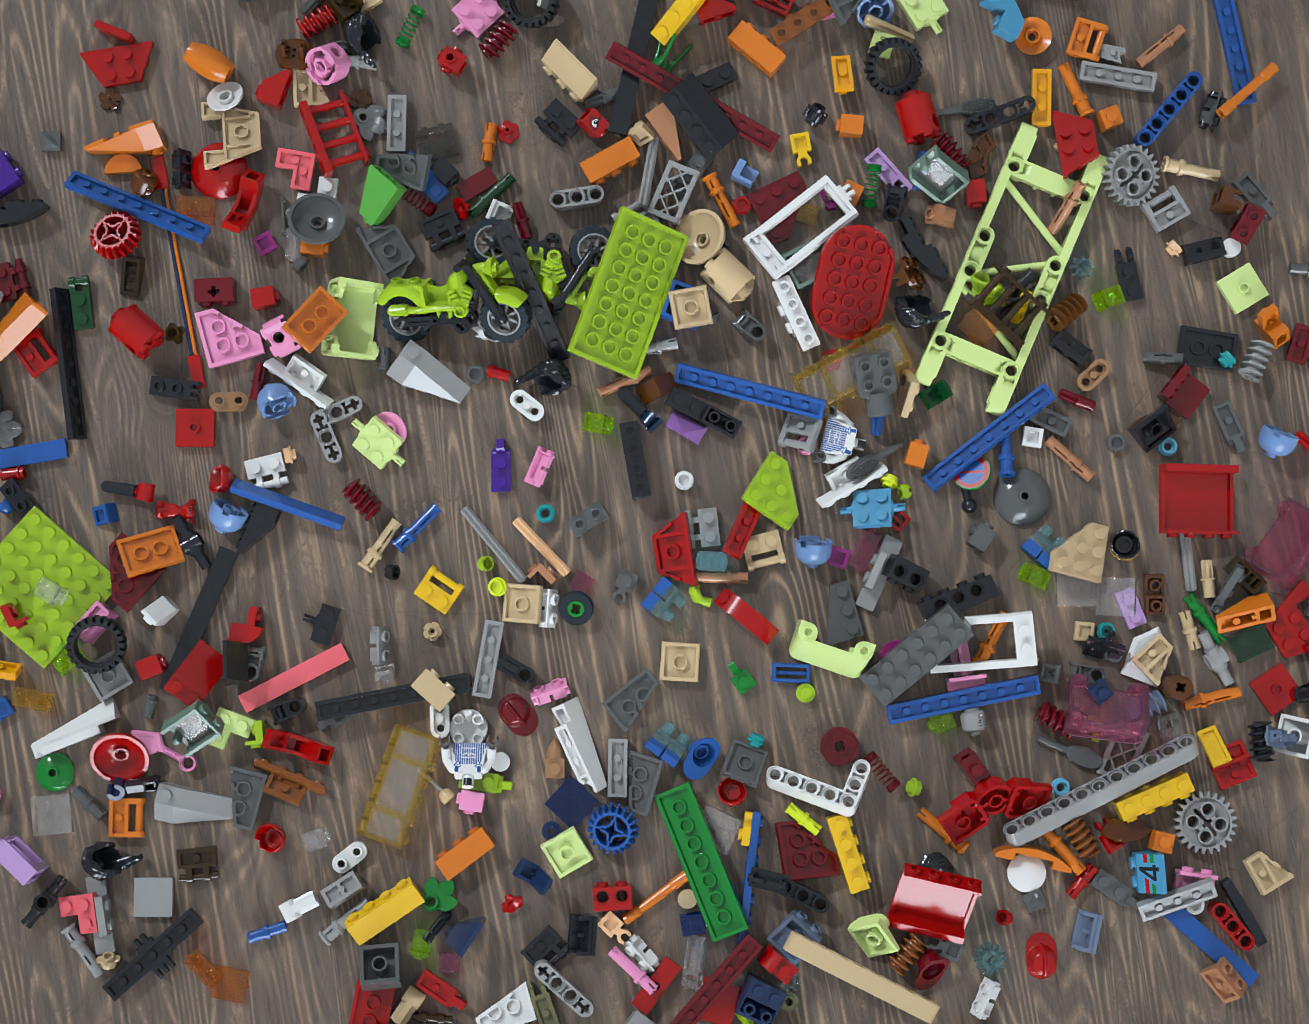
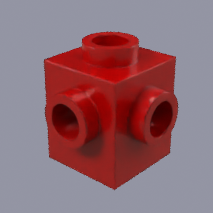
[437,46,468,78]

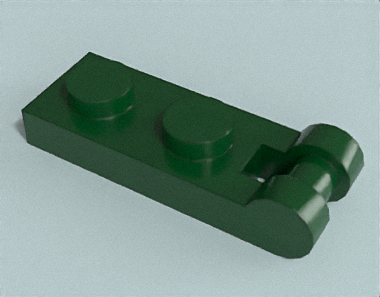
[68,275,95,331]

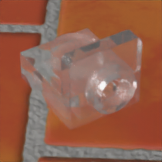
[33,577,70,607]
[301,826,331,853]

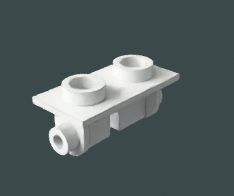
[539,589,559,628]
[623,934,660,973]
[970,976,1001,1020]

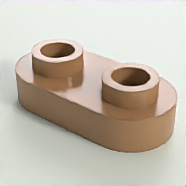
[1076,359,1110,392]
[209,392,248,412]

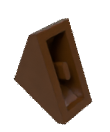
[636,372,679,405]

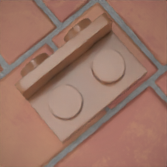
[1199,957,1248,1004]

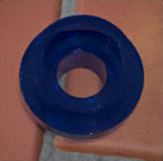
[542,821,561,840]

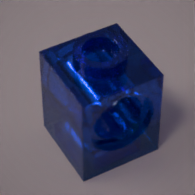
[679,911,707,937]

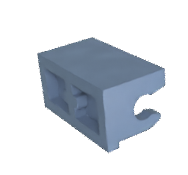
[1070,909,1103,954]

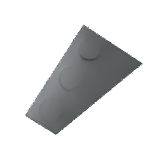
[375,153,432,192]
[827,580,864,645]
[601,667,658,734]
[628,749,665,817]
[230,765,268,831]

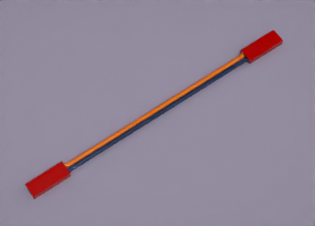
[151,155,206,389]

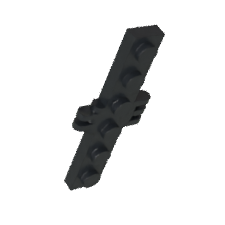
[102,907,204,1002]

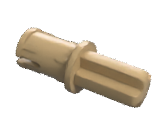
[1200,559,1216,598]

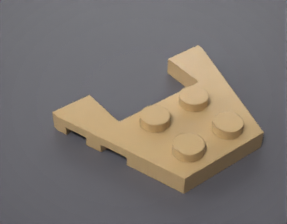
[201,102,262,170]

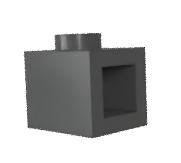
[965,522,996,553]

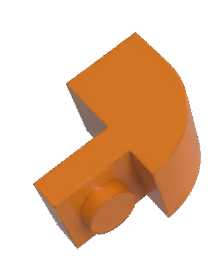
[1254,304,1290,350]

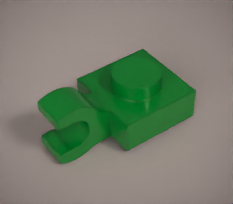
[727,661,757,695]

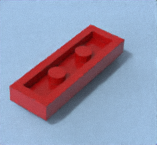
[722,502,761,560]

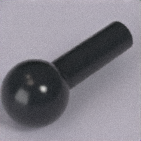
[960,487,977,513]

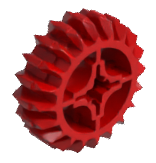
[89,210,143,261]

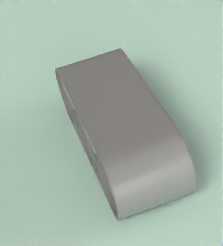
[549,185,605,212]

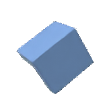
[730,158,759,189]

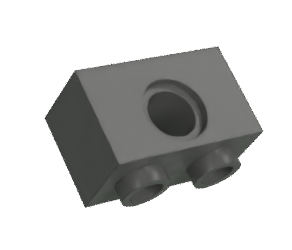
[566,500,610,538]

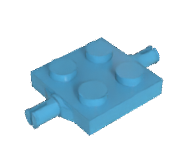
[840,488,906,529]

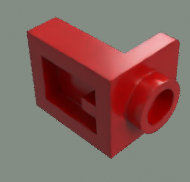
[0,603,31,629]

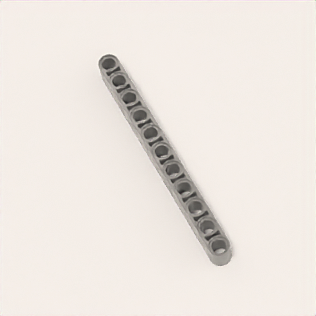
[1003,734,1199,847]

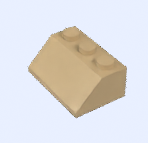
[541,38,598,105]

